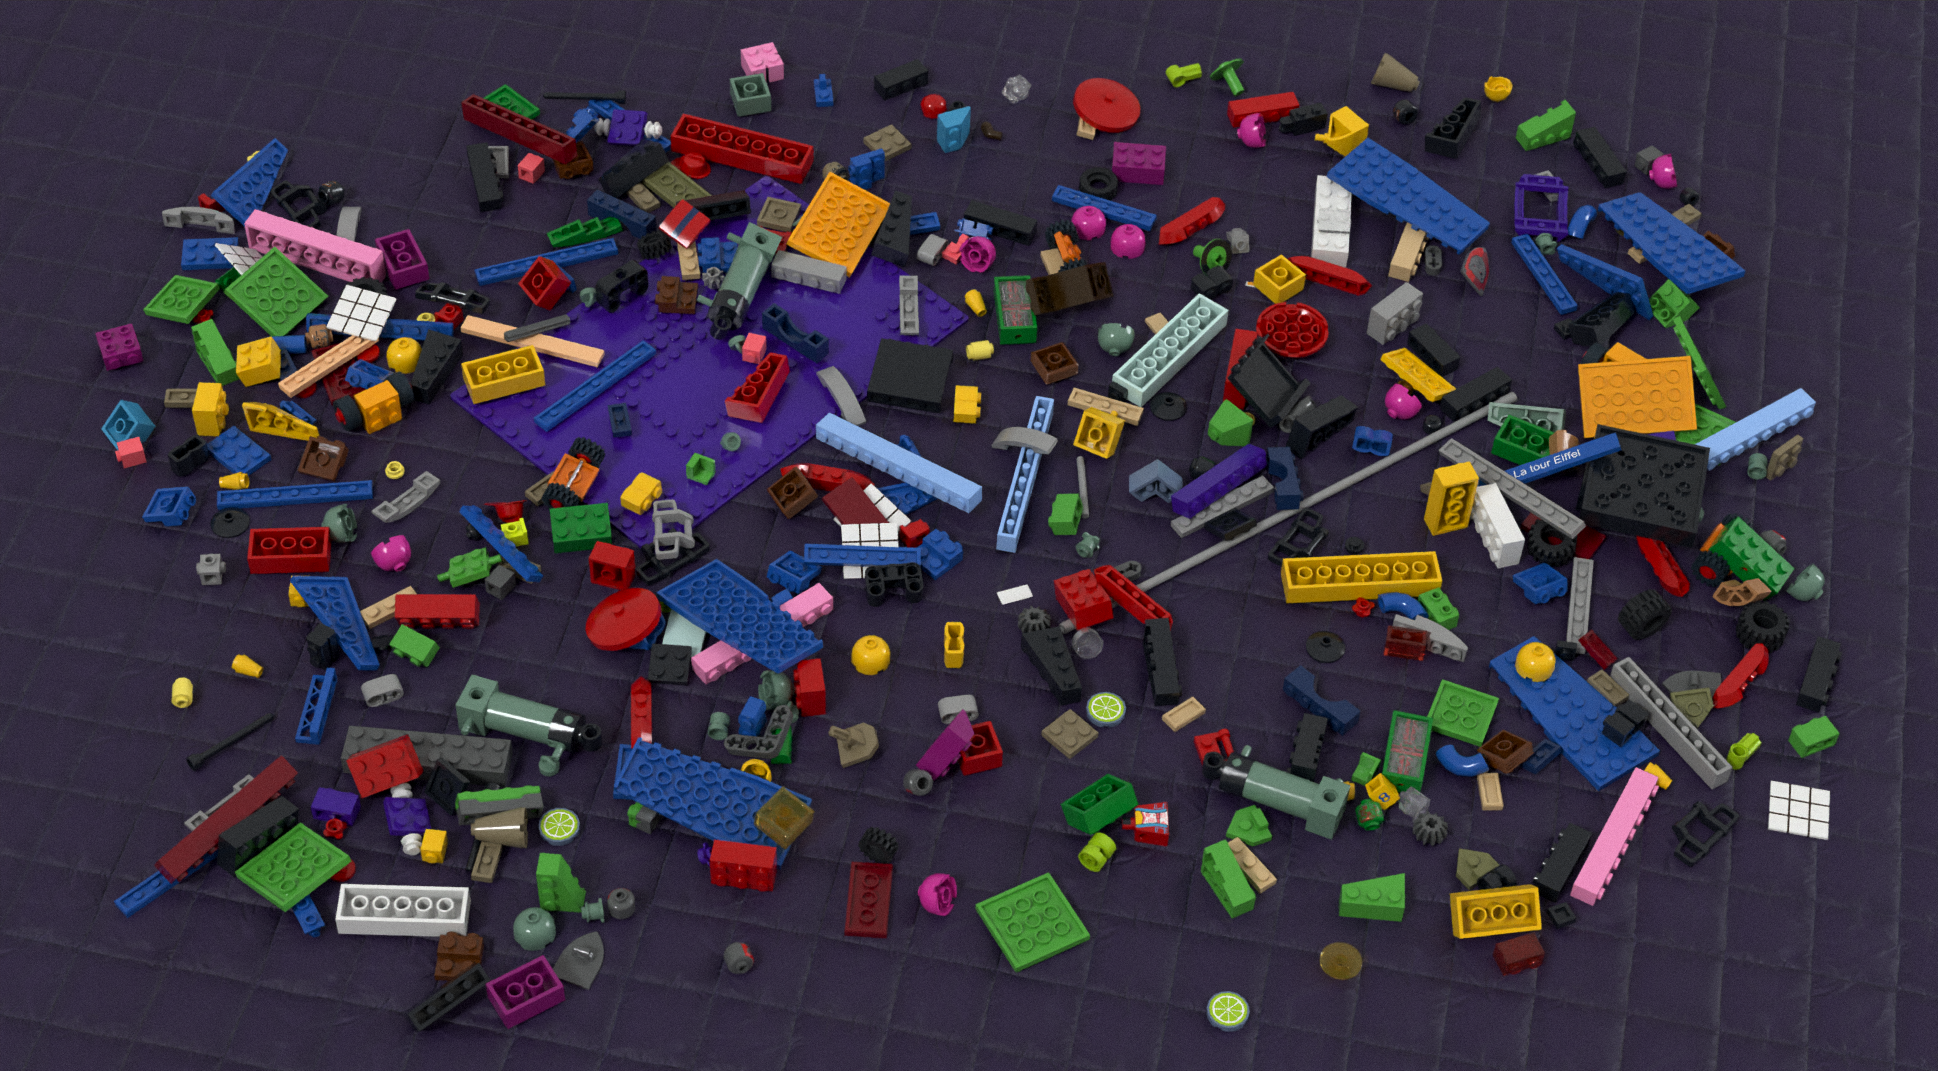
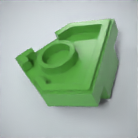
[1226,805,1272,846]

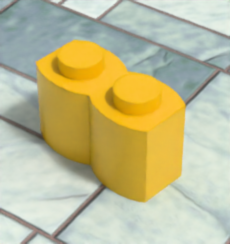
[953,385,981,423]
[620,472,662,515]
[944,622,964,668]

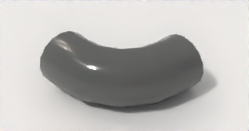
[1279,395,1317,433]

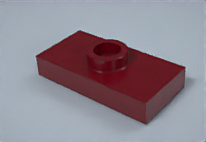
[1578,630,1617,670]

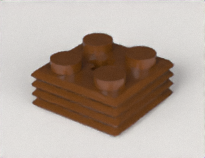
[1030,342,1079,384]
[767,467,818,519]
[1477,730,1534,774]

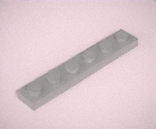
[1171,476,1274,538]
[1566,557,1594,654]

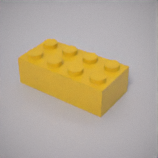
[461,345,545,404]
[1424,461,1479,536]
[1450,884,1542,939]

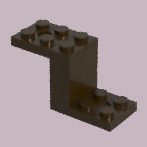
[1025,262,1114,315]

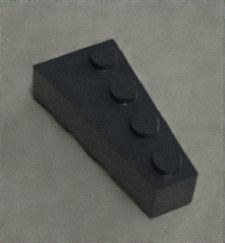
[1425,97,1481,159]
[598,139,669,198]
[871,190,912,267]
[411,329,463,405]
[1142,618,1182,706]
[1021,626,1082,706]
[1287,713,1328,782]
[217,796,299,878]

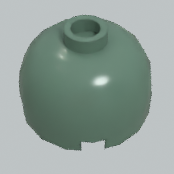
[1098,323,1135,356]
[321,504,357,543]
[1786,563,1825,601]
[758,670,795,710]
[513,907,556,951]

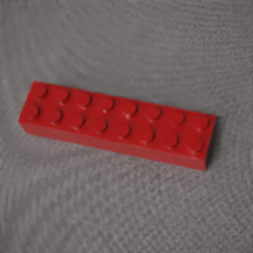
[671,113,814,184]

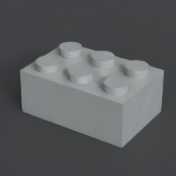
[1367,282,1423,345]

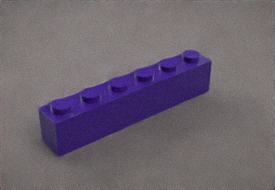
[1171,444,1267,519]

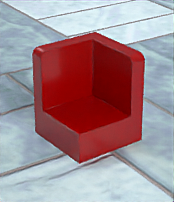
[198,193,225,212]

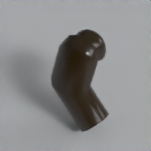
[981,122,1003,141]

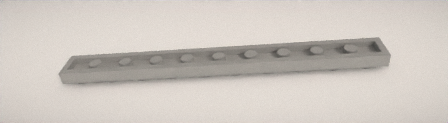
[1439,438,1586,539]

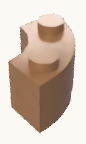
[1549,430,1579,469]
[1712,578,1771,606]

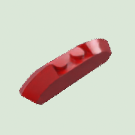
[1159,197,1225,245]
[1288,256,1372,296]
[780,463,875,491]
[1636,536,1690,597]
[1094,565,1173,631]
[1712,643,1769,708]
[631,676,652,748]

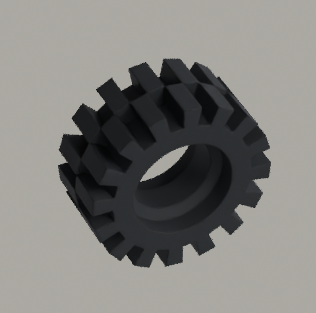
[637,230,672,260]
[858,827,899,864]

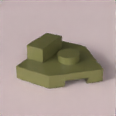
[1669,687,1714,729]
[1456,848,1499,890]

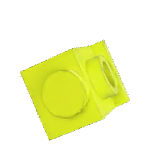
[501,518,528,547]

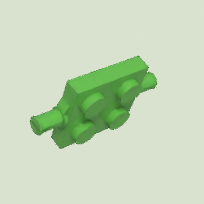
[437,547,503,588]

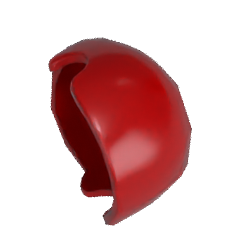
[921,94,947,119]

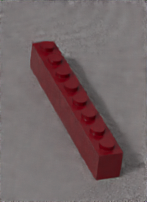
[461,94,577,164]
[154,755,298,884]

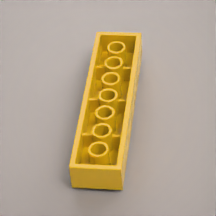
[1281,551,1442,603]

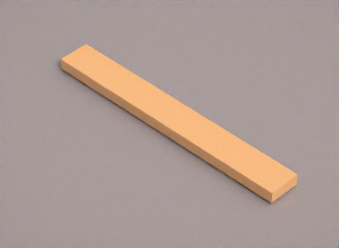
[461,315,605,367]

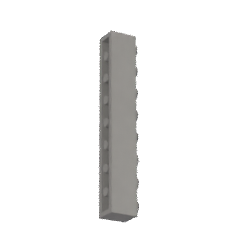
[1610,657,1732,790]

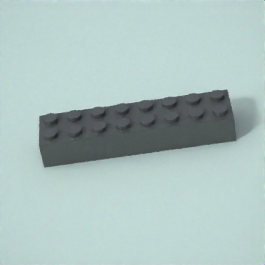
[341,726,513,787]

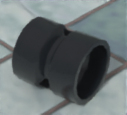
[1477,864,1517,890]

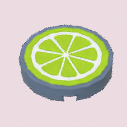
[1086,692,1126,728]
[538,808,580,846]
[1206,991,1250,1032]

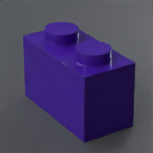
[311,787,361,827]

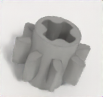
[702,267,725,289]

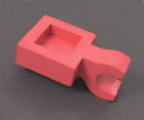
[942,234,969,265]

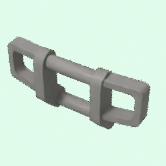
[652,499,695,560]

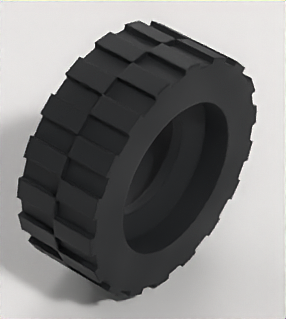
[1079,167,1118,201]

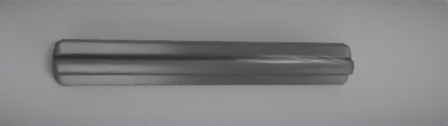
[504,314,570,342]

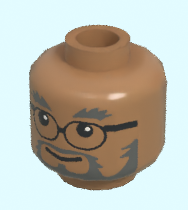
[305,324,333,349]

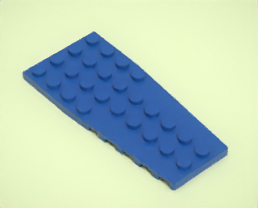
[1327,138,1490,255]
[1598,192,1745,294]
[656,559,823,674]
[1489,636,1660,792]
[613,737,812,869]

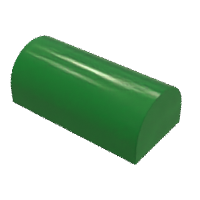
[771,722,792,764]

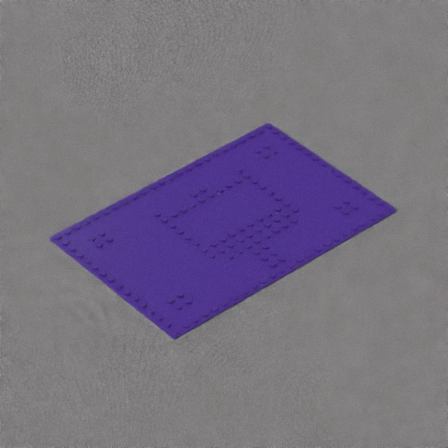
[450,176,969,556]

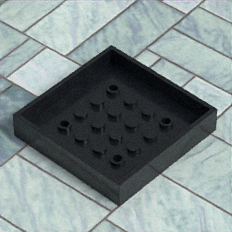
[1579,424,1710,547]

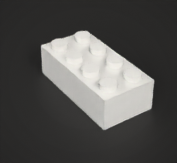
[1470,483,1525,568]

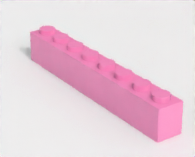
[691,583,833,685]
[1570,767,1659,906]

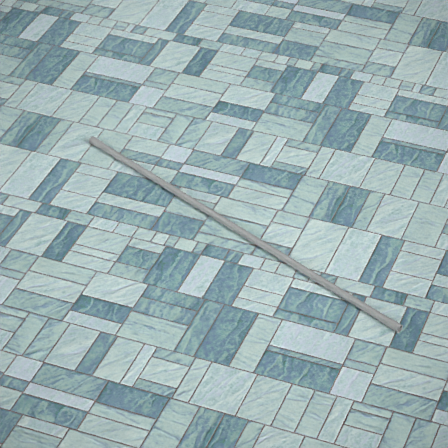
[1059,392,1517,634]

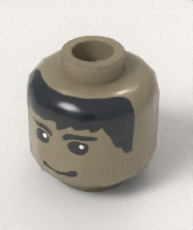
[823,162,848,181]

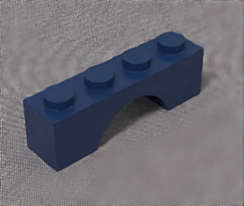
[587,190,657,239]
[762,303,829,364]
[1266,447,1303,510]
[1283,665,1361,736]

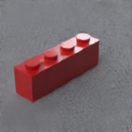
[1227,92,1300,128]

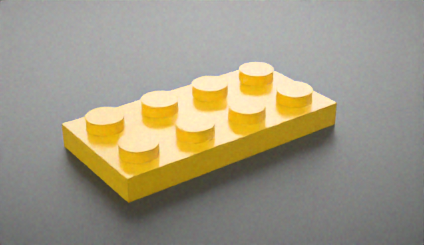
[1380,348,1456,402]

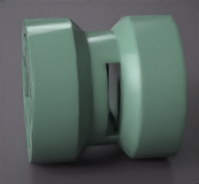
[1747,453,1768,480]
[708,712,730,740]

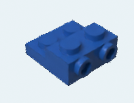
[566,106,600,143]
[848,148,885,190]
[698,238,737,273]
[345,359,394,389]
[142,487,196,526]
[917,529,963,580]
[767,550,822,594]
[1513,562,1568,604]

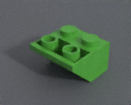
[1649,279,1700,328]

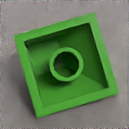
[1208,399,1253,446]

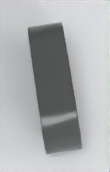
[1424,245,1442,276]
[1114,561,1141,582]

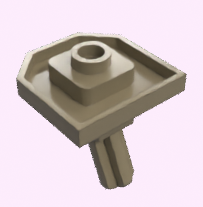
[828,723,879,768]

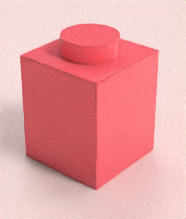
[518,153,545,184]
[742,333,767,364]
[115,437,147,468]

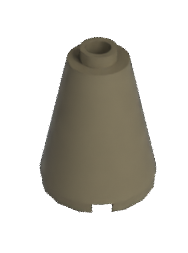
[1371,53,1420,92]
[471,807,528,849]

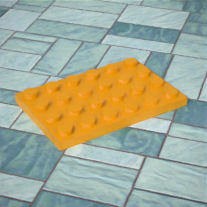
[786,172,890,278]
[1578,356,1697,438]

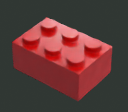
[1053,569,1113,630]
[346,734,424,798]
[710,839,777,892]

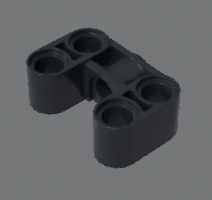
[595,260,649,313]
[865,562,923,607]

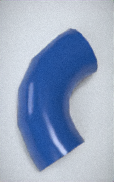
[1567,205,1597,239]
[1377,592,1428,620]
[1436,745,1489,777]

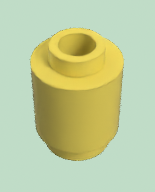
[966,340,994,361]
[171,678,193,708]

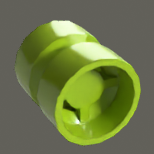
[1078,833,1116,872]

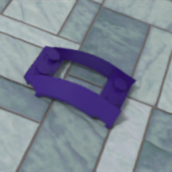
[1514,174,1568,242]

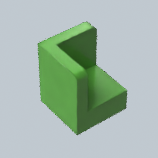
[686,453,716,485]
[1351,752,1381,786]

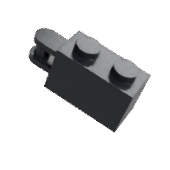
[1279,102,1328,136]

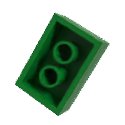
[1491,414,1554,465]
[550,503,612,553]
[1061,774,1138,835]

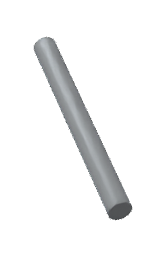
[1077,456,1089,518]

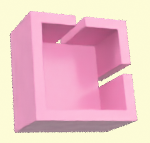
[741,42,784,83]

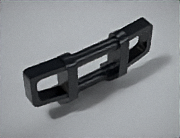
[270,180,327,229]
[415,282,490,314]
[1267,507,1329,567]
[636,528,710,586]
[1672,801,1739,867]

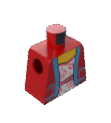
[1122,802,1169,846]

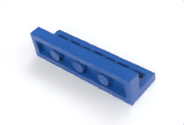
[295,668,337,745]

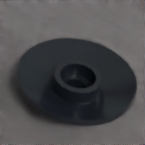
[1150,392,1187,421]
[210,507,250,538]
[1306,631,1345,663]

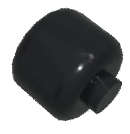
[1680,187,1699,206]
[1422,415,1442,434]
[465,523,483,541]

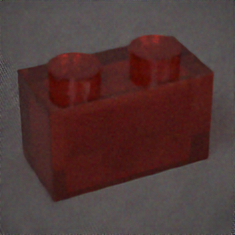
[1384,625,1427,661]
[1493,933,1545,976]

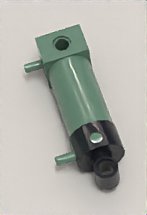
[697,222,782,340]
[456,675,602,761]
[1202,745,1350,840]

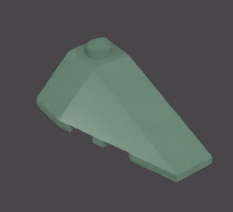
[1488,402,1566,433]

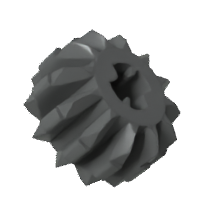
[1018,606,1051,633]
[1413,811,1448,847]

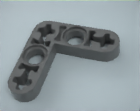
[724,705,793,759]

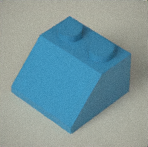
[937,106,971,153]
[101,400,156,450]

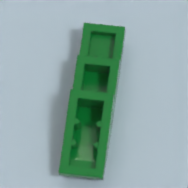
[547,217,623,247]

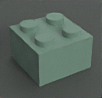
[730,73,771,117]

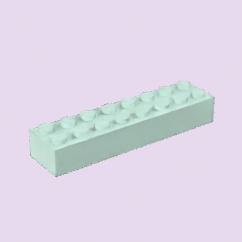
[1112,294,1229,407]

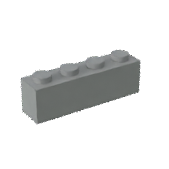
[771,250,847,294]

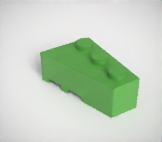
[1516,100,1576,151]
[191,319,240,386]
[1201,839,1256,918]
[536,853,586,913]
[1339,873,1405,922]

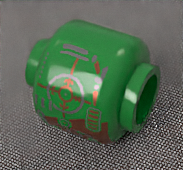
[1355,799,1384,831]

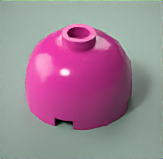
[1237,113,1266,148]
[1649,153,1677,189]
[1071,206,1106,240]
[1110,224,1146,259]
[959,236,996,272]
[1385,384,1422,420]
[371,535,411,572]
[918,873,957,916]

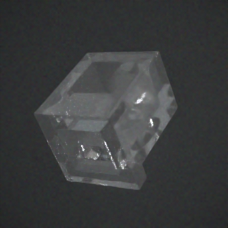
[1397,786,1430,822]

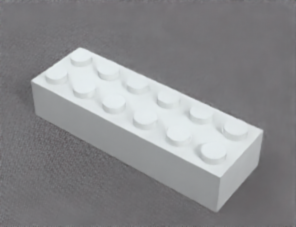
[1311,175,1352,268]
[336,884,471,937]

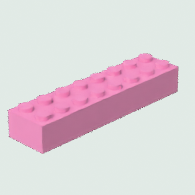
[244,209,386,283]

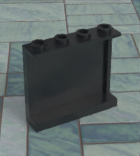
[1227,334,1310,428]
[867,338,953,414]

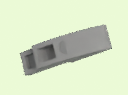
[1391,614,1468,662]

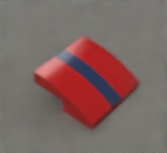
[659,199,710,249]

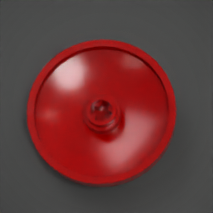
[1073,78,1140,133]
[585,588,662,651]

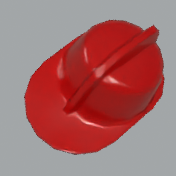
[671,152,711,179]
[484,500,527,523]

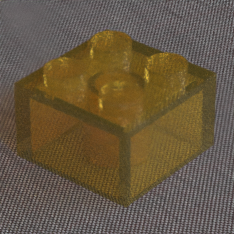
[754,786,814,850]

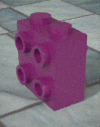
[95,323,143,371]

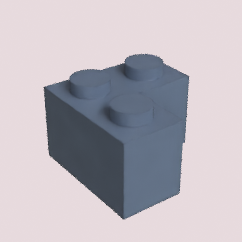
[1129,459,1183,503]

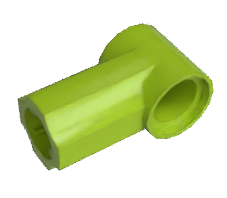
[1165,63,1202,87]
[1726,733,1761,770]

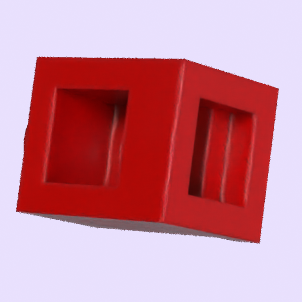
[434,303,464,330]
[899,519,930,548]

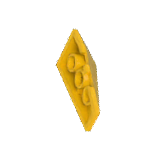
[242,402,319,441]

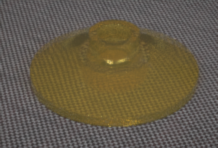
[1320,942,1362,980]

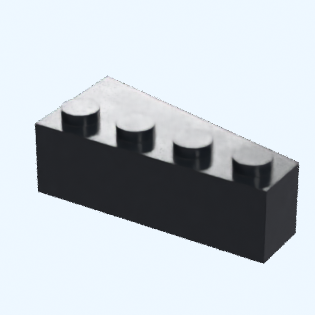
[1568,292,1634,346]
[1285,395,1358,460]

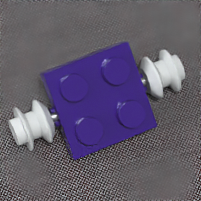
[594,109,662,146]
[383,783,431,855]

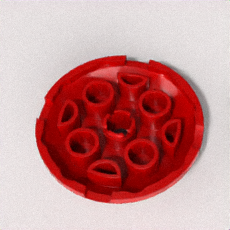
[1256,302,1329,358]

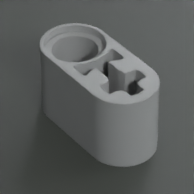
[917,234,949,266]
[361,674,404,707]
[938,695,979,724]

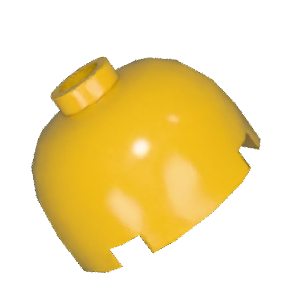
[386,337,422,374]
[851,635,891,675]
[1515,642,1556,682]

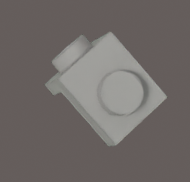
[1227,228,1249,254]

